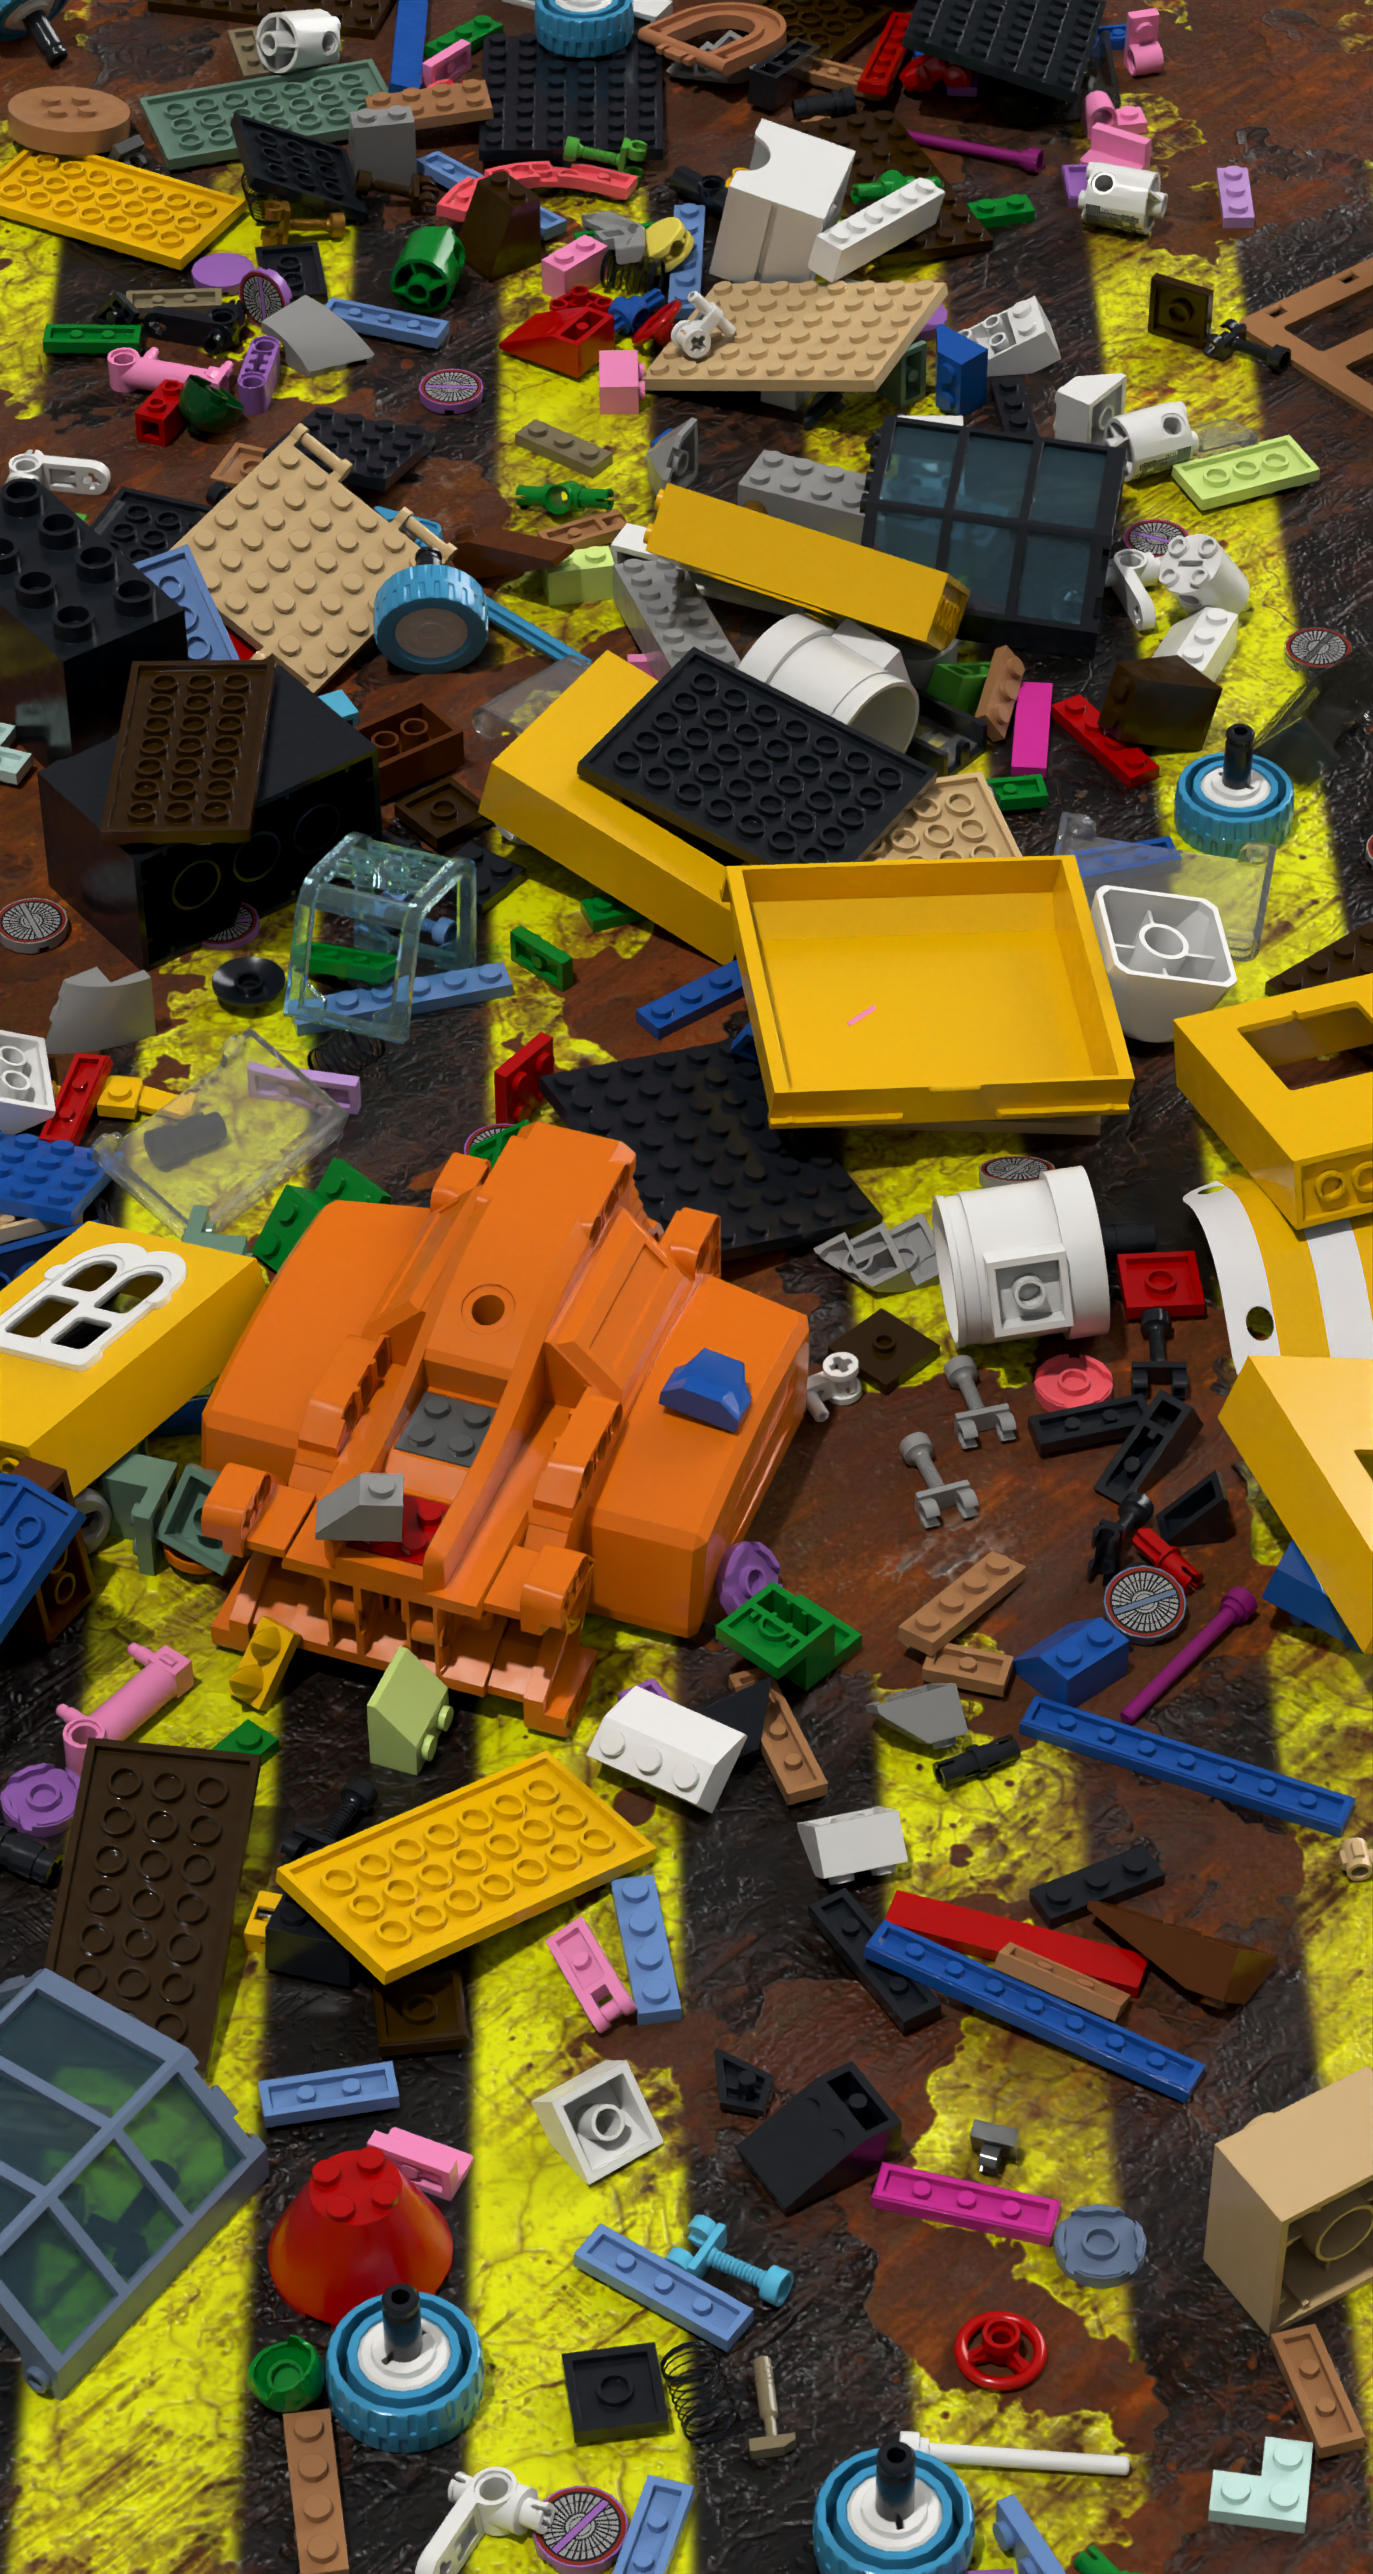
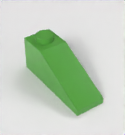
[926,661,991,714]

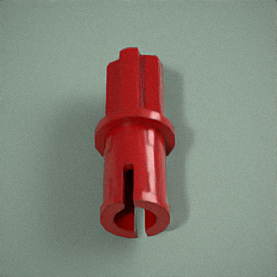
[1132,1528,1204,1595]

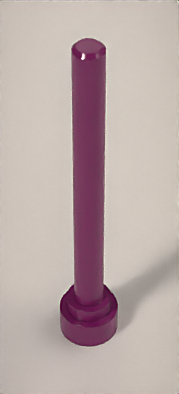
[907,130,1044,174]
[1120,1586,1258,1724]

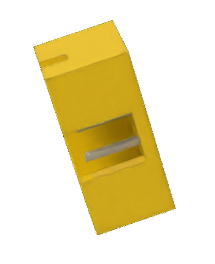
[243,1890,283,1954]

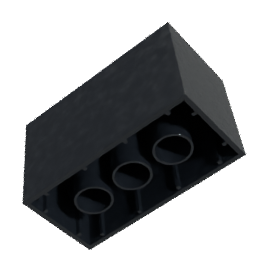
[0,478,189,768]
[37,664,384,972]

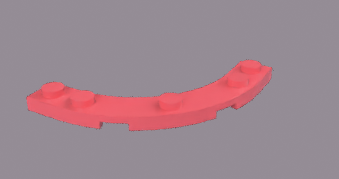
[436,161,638,223]

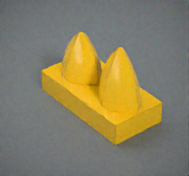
[227,1616,302,1711]

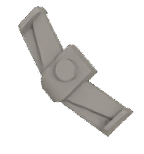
[581,211,646,265]

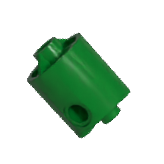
[390,226,467,313]

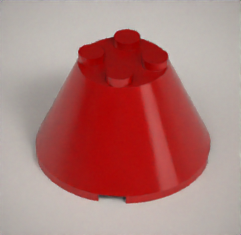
[268,2147,453,2330]

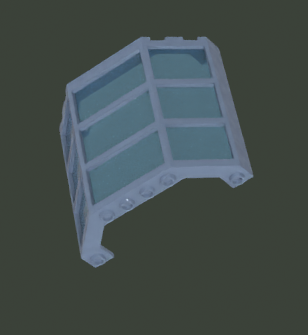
[0,1968,269,2401]

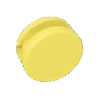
[638,217,694,276]

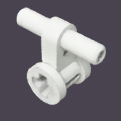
[671,291,736,358]
[806,1352,862,1422]

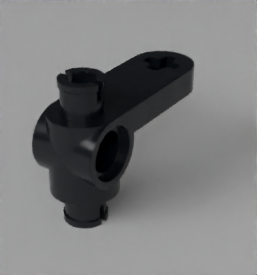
[143,300,247,354]

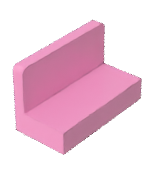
[420,39,472,89]
[1080,122,1151,170]
[367,2127,473,2202]

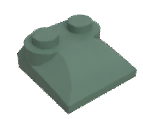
[154,1463,234,1576]

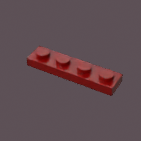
[1051,694,1160,789]

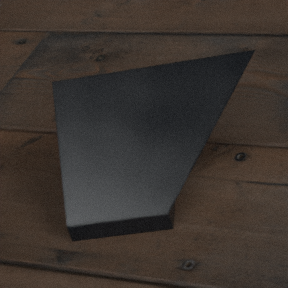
[1156,1470,1229,1547]
[692,1676,772,1766]

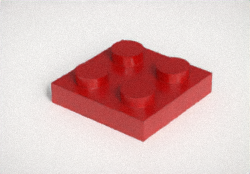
[494,1032,555,1125]
[1116,1251,1205,1319]

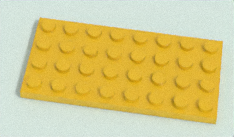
[0,147,247,270]
[275,1750,657,1985]

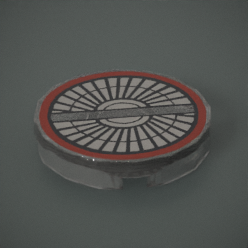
[1283,627,1353,678]

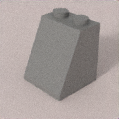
[348,105,417,191]

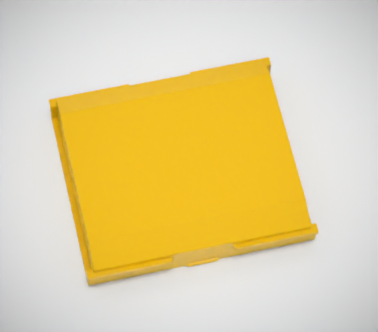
[719,855,1135,1129]

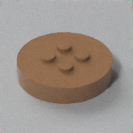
[7,86,130,155]

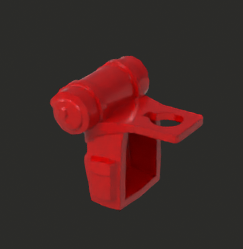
[899,54,978,93]

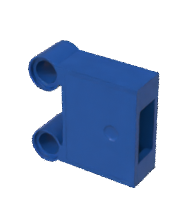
[1261,1539,1363,1654]

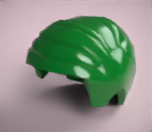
[247,2335,326,2414]

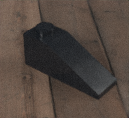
[747,37,822,111]
[1093,1389,1204,1505]

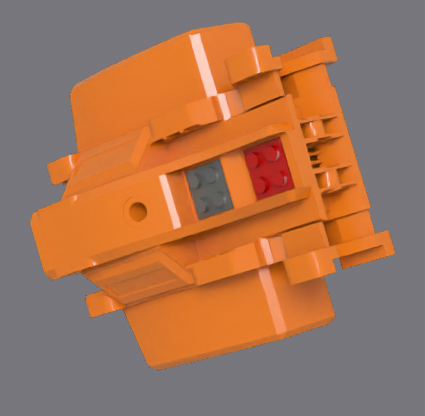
[201,1121,809,1738]

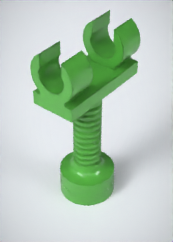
[563,136,647,187]

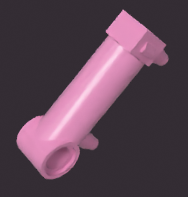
[107,347,234,393]
[56,1643,194,1776]

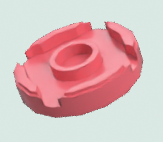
[1034,1354,1113,1412]

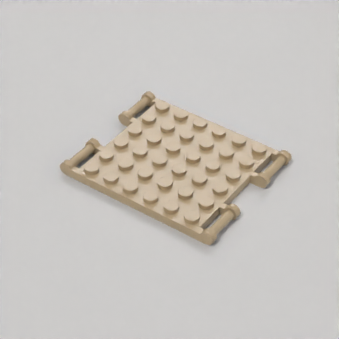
[169,423,458,695]

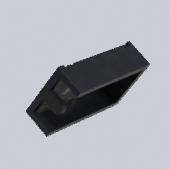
[905,686,988,778]

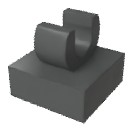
[108,134,147,169]
[970,2119,1021,2177]

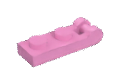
[545,1916,638,2034]

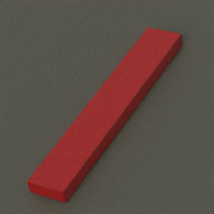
[857,12,912,96]
[885,1890,1150,1998]

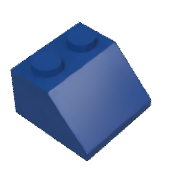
[935,324,988,417]
[1012,1617,1130,1708]

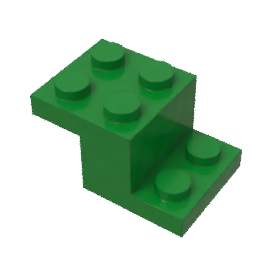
[251,1157,392,1272]
[716,1581,862,1691]

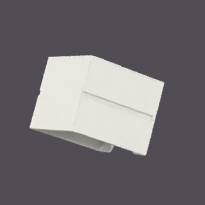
[709,119,856,283]

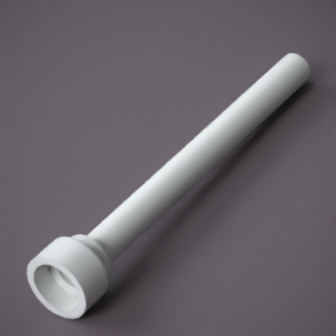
[899,2431,1130,2476]

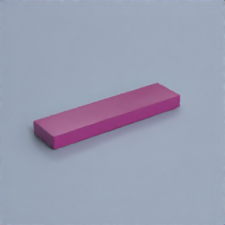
[1011,682,1053,778]
[871,2162,1061,2247]

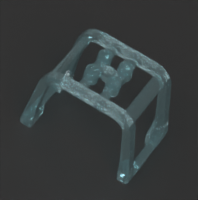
[283,831,476,1045]

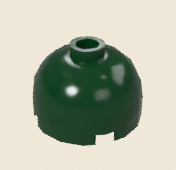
[178,374,244,436]

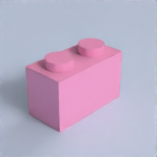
[541,235,608,299]
[599,350,645,414]

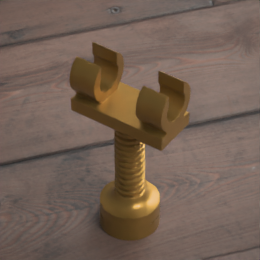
[260,200,345,246]

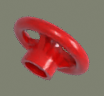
[632,300,682,347]
[953,2311,1047,2391]

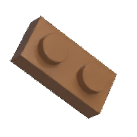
[921,1643,1014,1697]

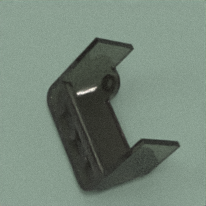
[1253,645,1373,786]

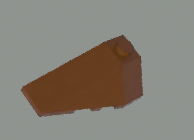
[447,525,575,579]
[1087,1900,1279,2009]

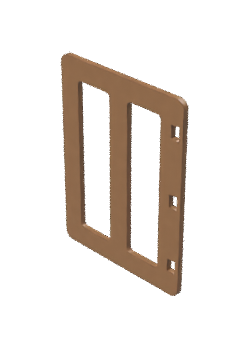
[1239,257,1373,418]

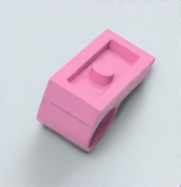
[1123,8,1164,76]
[1081,91,1147,139]

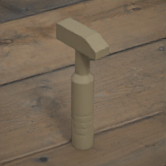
[749,2356,797,2460]

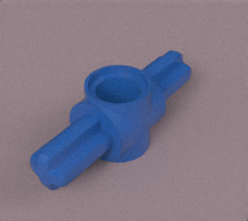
[608,288,665,336]

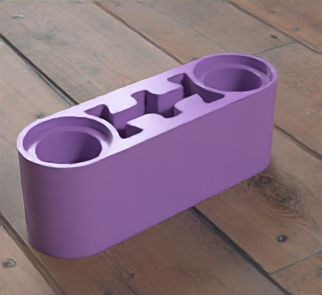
[237,336,281,415]

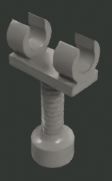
[944,1355,1017,1449]
[899,1432,979,1529]

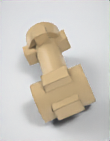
[1339,1837,1373,1881]

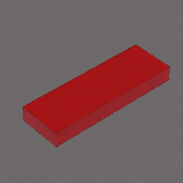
[38,1053,113,1146]

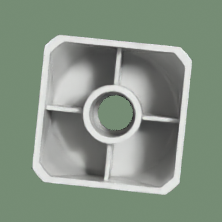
[1090,885,1237,1043]

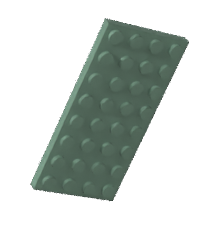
[139,59,389,170]

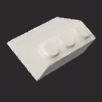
[1152,606,1239,682]
[0,1030,56,1135]
[586,1686,748,1814]

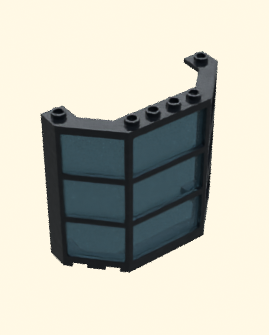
[860,415,1127,659]

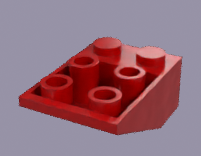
[499,306,614,378]

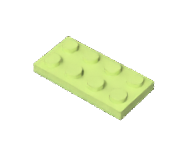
[1171,435,1320,511]

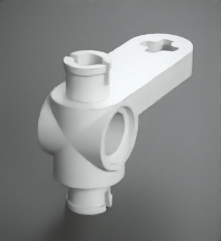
[5,449,111,495]
[1104,549,1164,631]
[415,2467,555,2574]

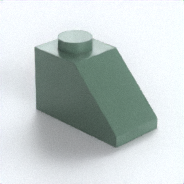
[876,340,927,409]

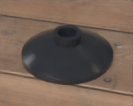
[212,957,286,1007]

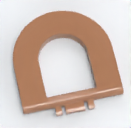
[637,2,787,76]

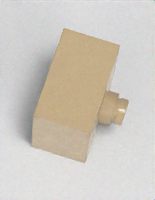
[1203,2066,1373,2337]

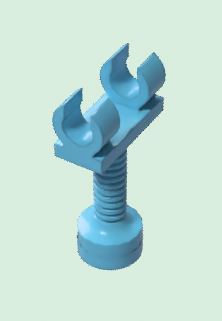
[665,2214,793,2307]

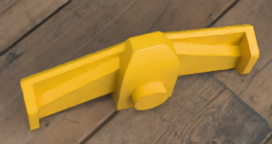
[51,1075,198,1121]

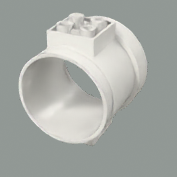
[737,613,919,754]
[932,1166,1110,1349]

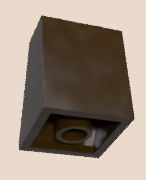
[458,170,541,283]
[1097,655,1222,751]

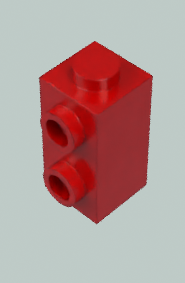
[135,379,188,447]

